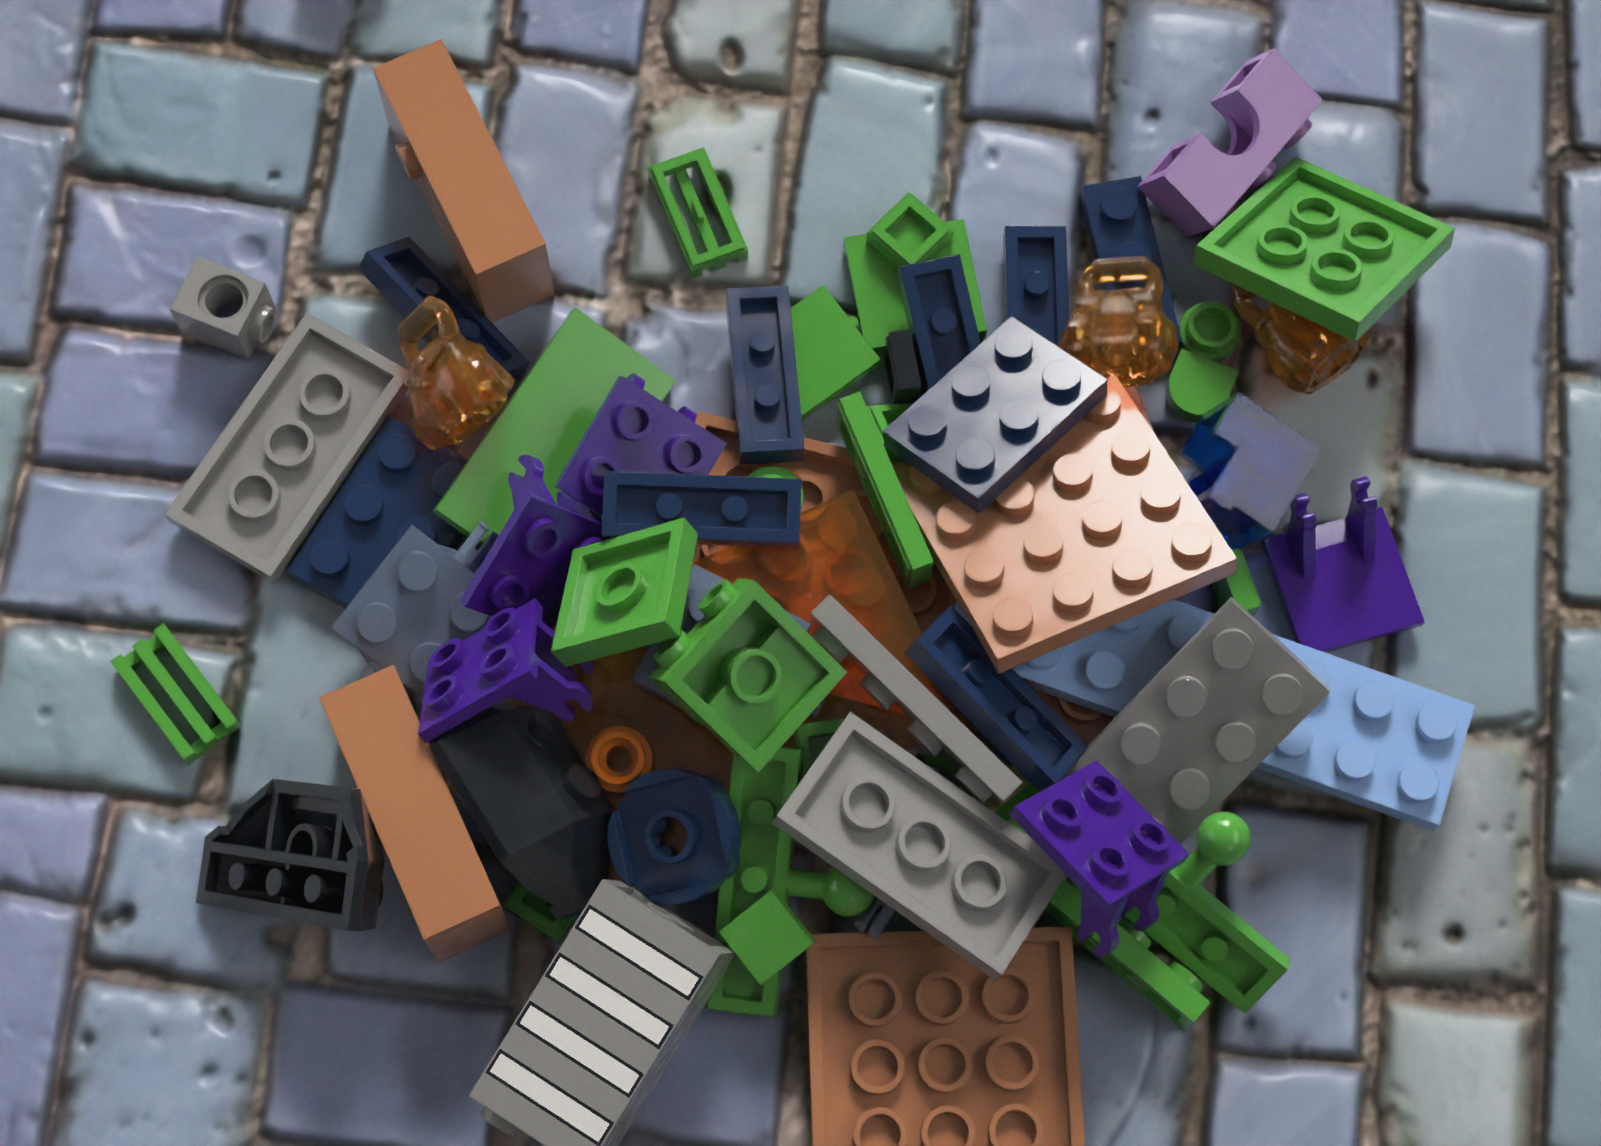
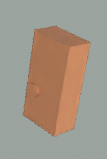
[373,39,555,323]
[319,665,512,963]

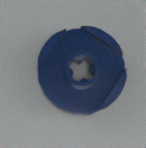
[607,768,741,905]

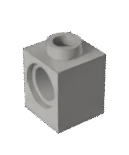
[170,256,277,360]

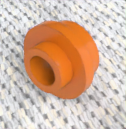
[586,726,653,793]

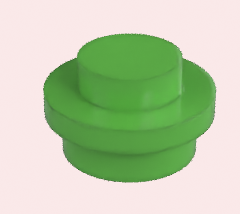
[1179,301,1241,362]

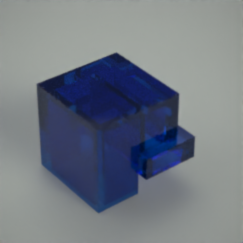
[1178,391,1323,549]

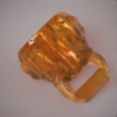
[1057,256,1179,387]
[1231,283,1373,395]
[398,296,515,450]

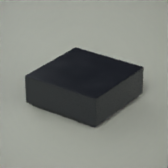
[883,329,922,404]

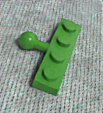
[707,746,874,1017]
[1125,812,1290,1014]

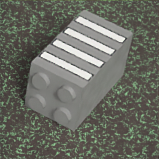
[469,879,736,1146]

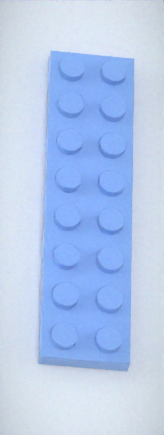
[954,600,1475,831]

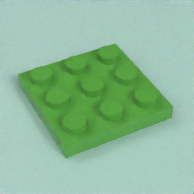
[1194,156,1455,342]

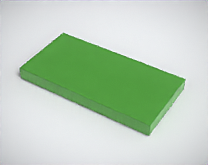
[432,307,676,546]

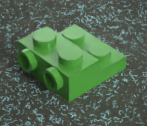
[649,578,847,773]

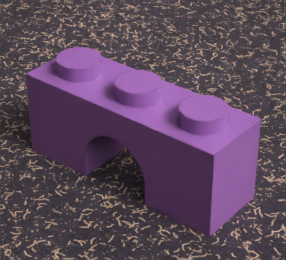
[1137,48,1323,238]

